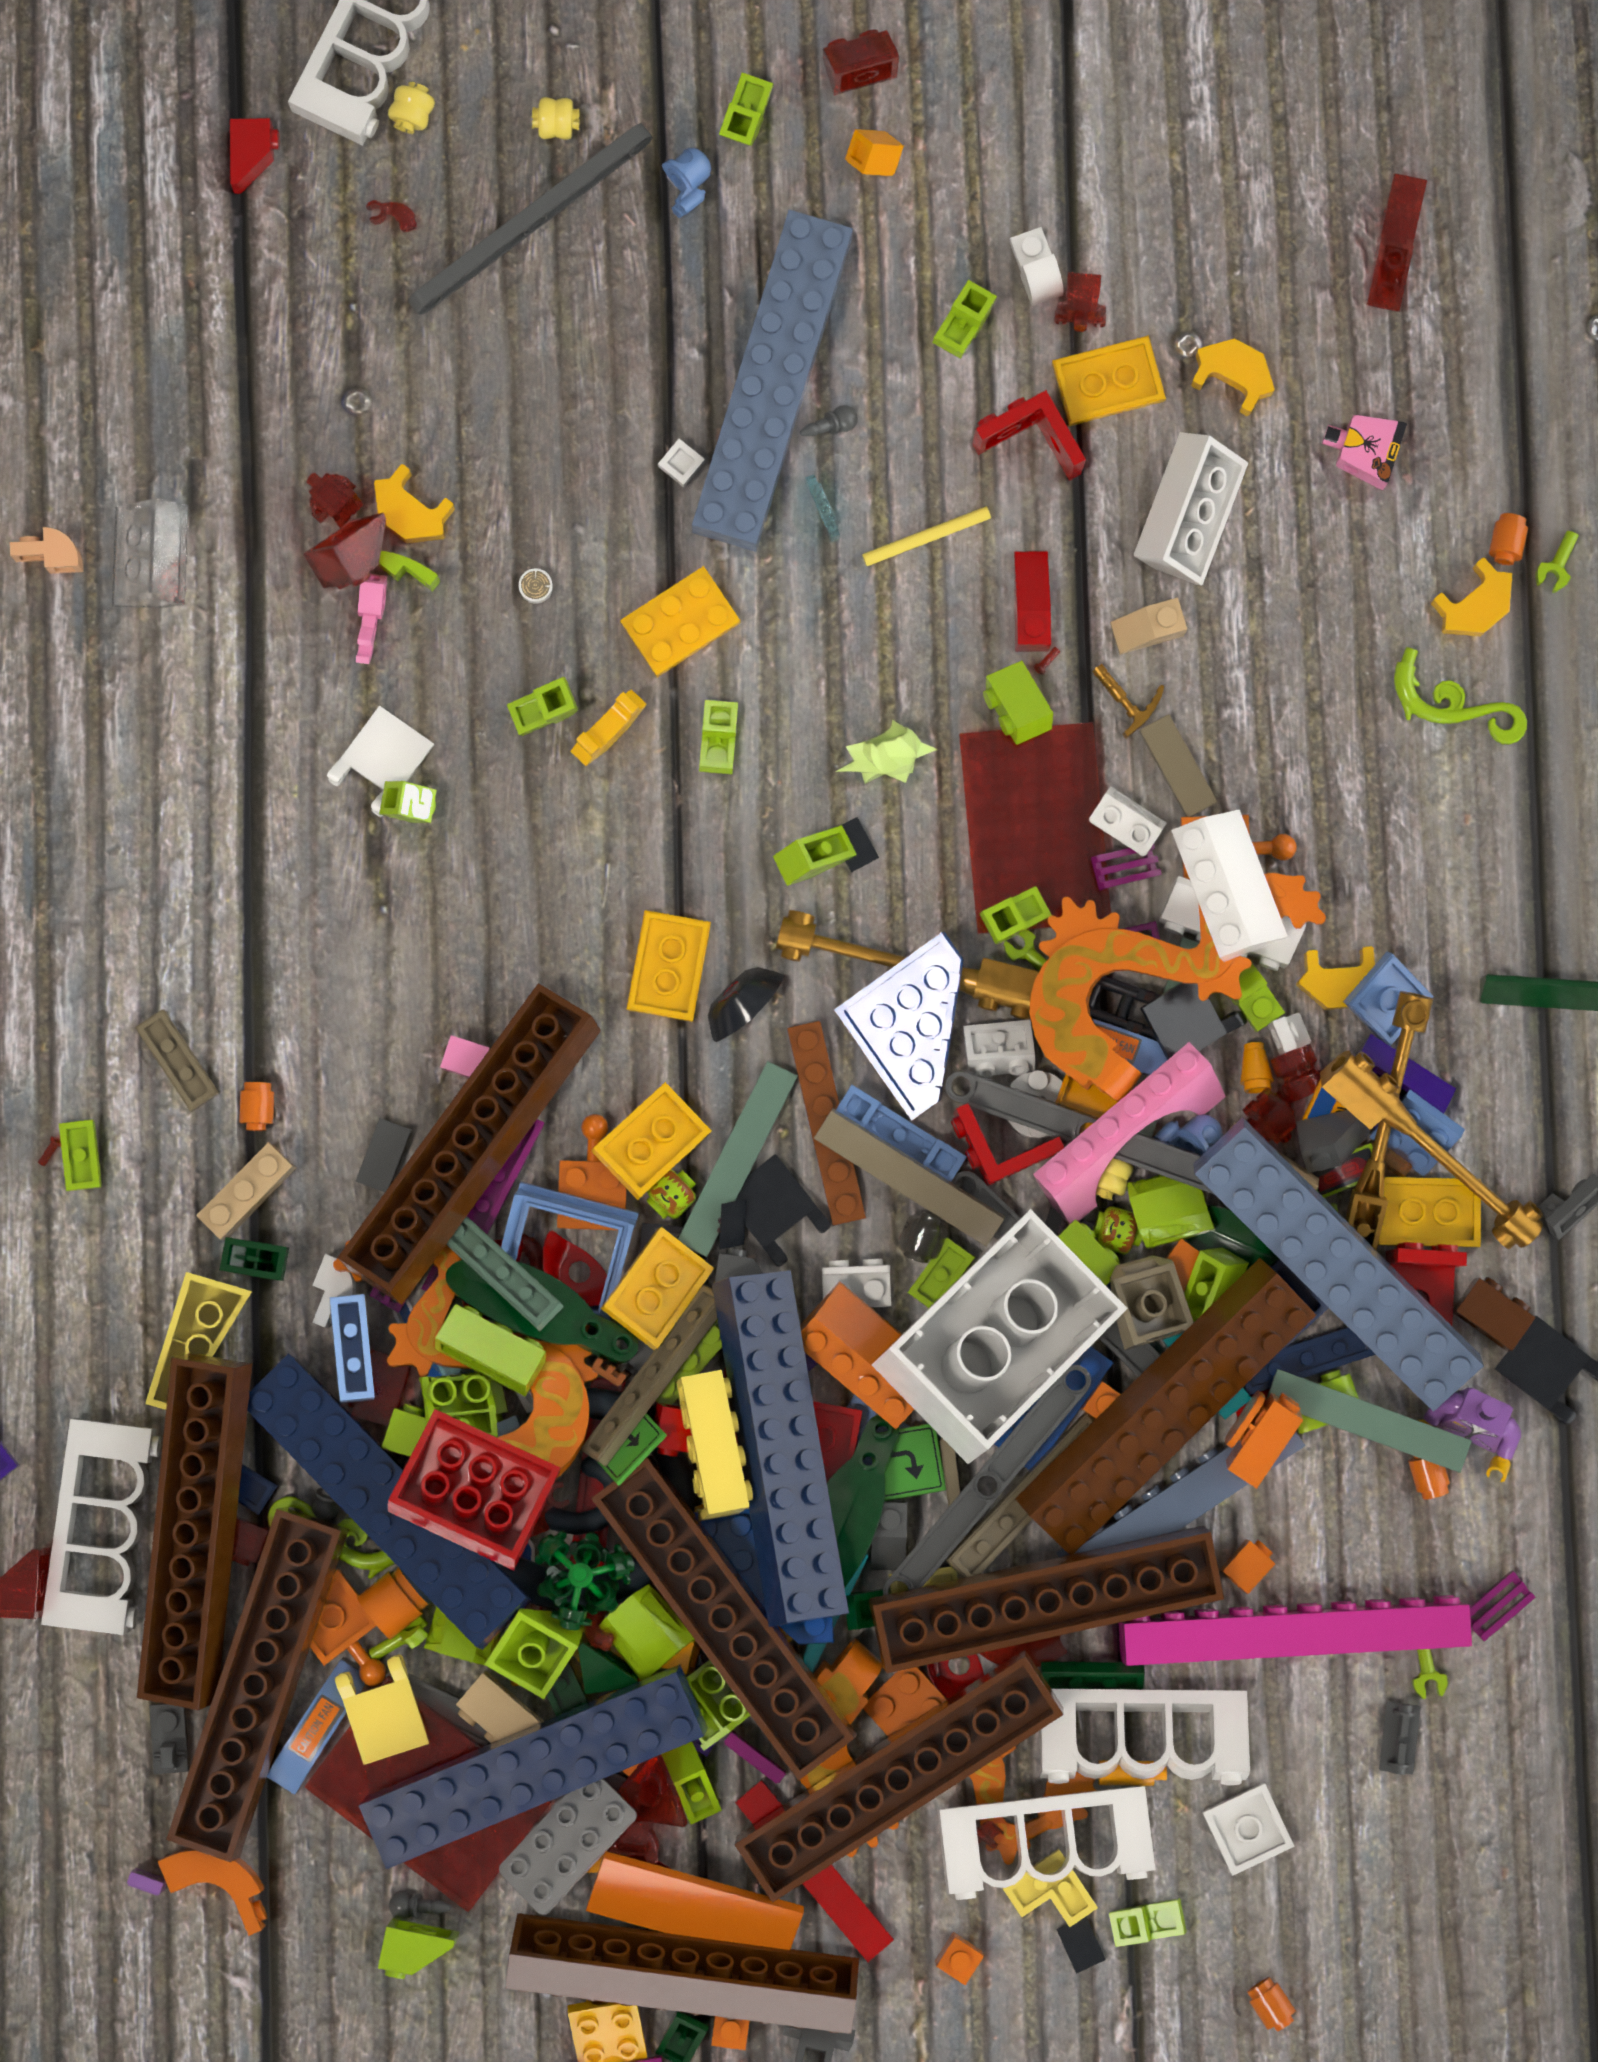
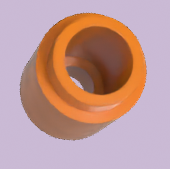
[1489,513,1528,565]
[239,1082,274,1131]
[1408,1456,1450,1500]
[1247,1977,1296,2032]

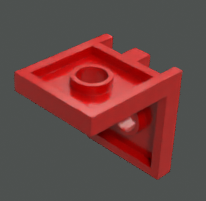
[972,390,1086,481]
[950,1103,1064,1186]
[1385,1242,1467,1326]

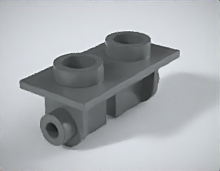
[1379,1701,1421,1775]

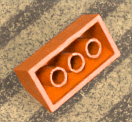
[800,1281,914,1429]

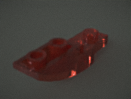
[1366,173,1427,312]

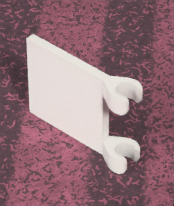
[327,706,434,817]

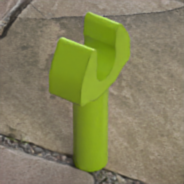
[1535,530,1579,593]
[1003,930,1047,971]
[369,1616,428,1660]
[1411,1649,1448,1699]

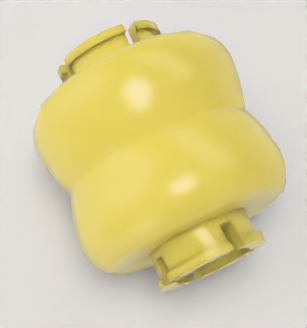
[388,82,435,134]
[532,97,580,140]
[1096,1158,1133,1200]

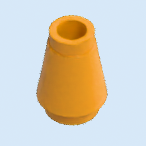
[1240,1042,1274,1094]

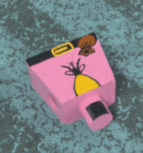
[1322,415,1407,490]

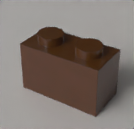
[1453,1277,1536,1351]

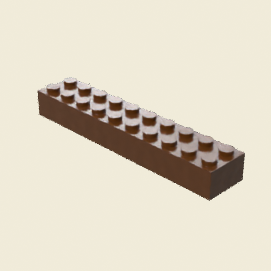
[338,983,601,1305]
[1015,1258,1316,1555]
[137,1353,252,1710]
[591,1455,857,1781]
[166,1507,349,1862]
[869,1526,1224,1673]
[734,1650,1064,1903]
[505,1913,859,2034]

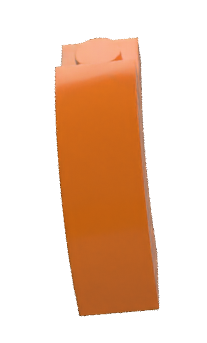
[157,1848,267,1936]

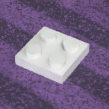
[1202,1782,1295,1876]

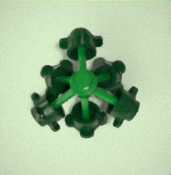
[535,1531,634,1630]

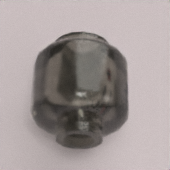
[899,1210,948,1263]

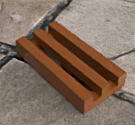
[591,1356,631,1386]

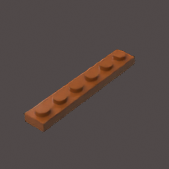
[787,1021,866,1226]

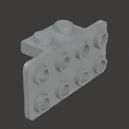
[499,1778,637,1915]

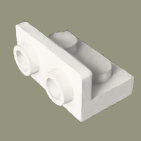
[1089,786,1167,856]
[963,1020,1035,1078]
[822,1259,891,1307]

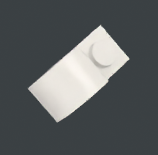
[1009,227,1063,306]
[312,1254,356,1328]

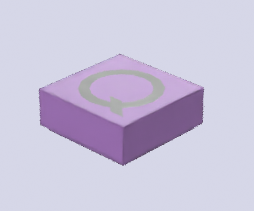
[127,1868,167,1896]

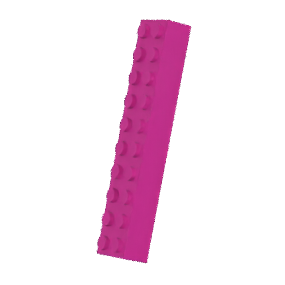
[1118,1595,1472,1666]

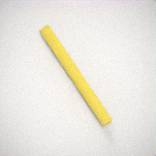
[862,506,991,566]

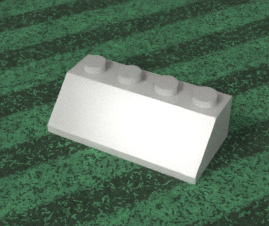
[1134,432,1248,586]
[1171,810,1288,962]
[1158,876,1307,971]

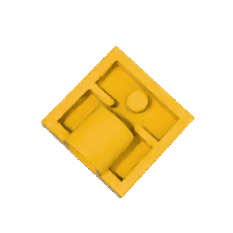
[567,2000,648,2062]

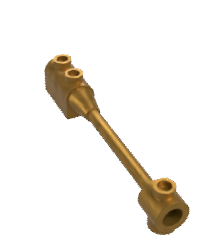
[776,910,1039,1020]
[1345,991,1433,1250]
[1320,1051,1543,1249]

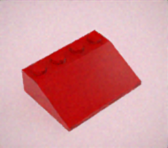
[388,1409,561,1571]

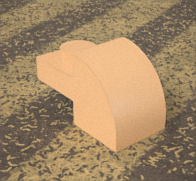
[10,527,84,574]

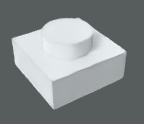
[658,439,705,487]

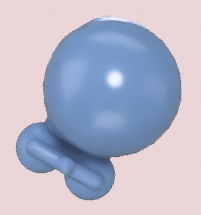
[662,148,711,218]
[1153,1114,1223,1155]

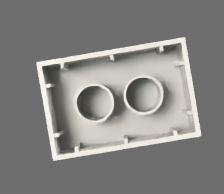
[872,1209,1128,1464]

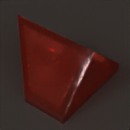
[617,1755,688,1827]

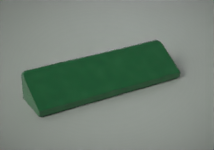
[1479,974,1598,1011]

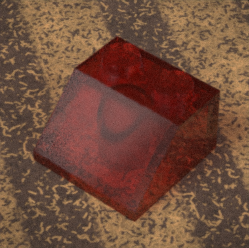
[823,29,899,96]
[303,513,386,589]
[0,1547,51,1619]

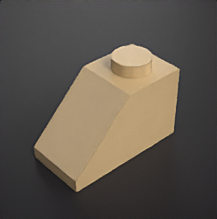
[1110,597,1187,655]

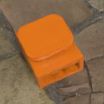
[1225,1390,1303,1489]

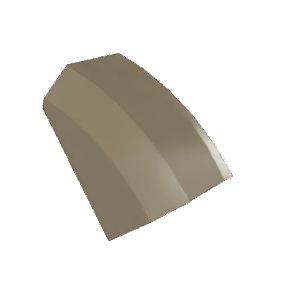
[1110,1255,1194,1350]

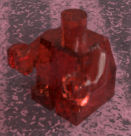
[1054,272,1106,332]
[306,473,364,529]
[1242,1087,1297,1144]
[607,1820,659,1865]

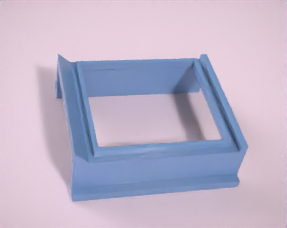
[501,1182,639,1321]

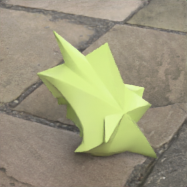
[835,719,939,784]

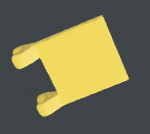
[335,1654,430,1765]

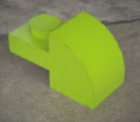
[719,72,774,146]
[932,279,997,359]
[507,677,578,736]
[979,886,1052,944]
[1229,964,1285,1033]

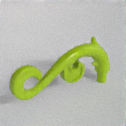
[1394,647,1527,745]
[268,1496,395,1579]

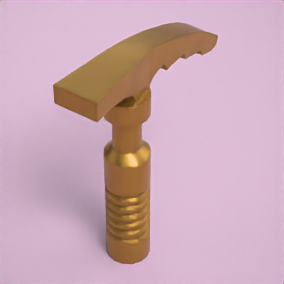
[1092,664,1164,739]

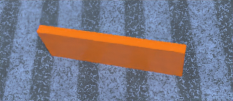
[586,1851,804,1950]

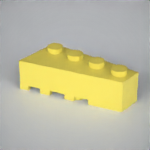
[145,1272,252,1410]
[676,1370,753,1521]

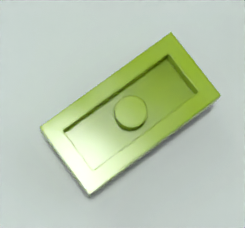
[59,1119,102,1192]
[907,1238,975,1308]

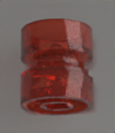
[1270,1044,1322,1104]

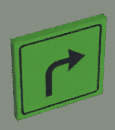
[598,1413,667,1486]
[871,1424,946,1501]

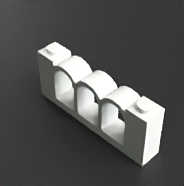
[288,0,437,146]
[41,1419,161,1635]
[1039,1689,1250,1785]
[937,1786,1155,1900]

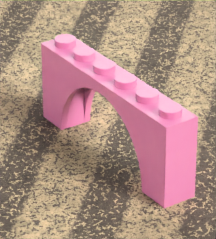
[1033,1042,1226,1224]

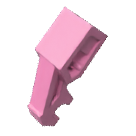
[356,573,388,664]

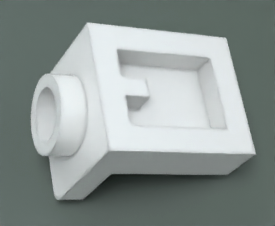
[1267,1013,1311,1056]

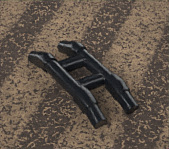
[1088,976,1161,1041]

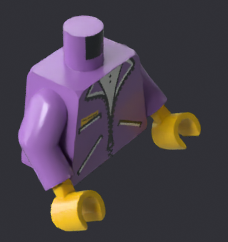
[1417,1387,1521,1482]

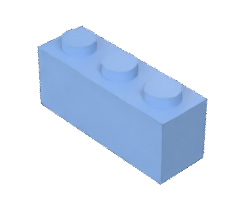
[330,1294,375,1404]

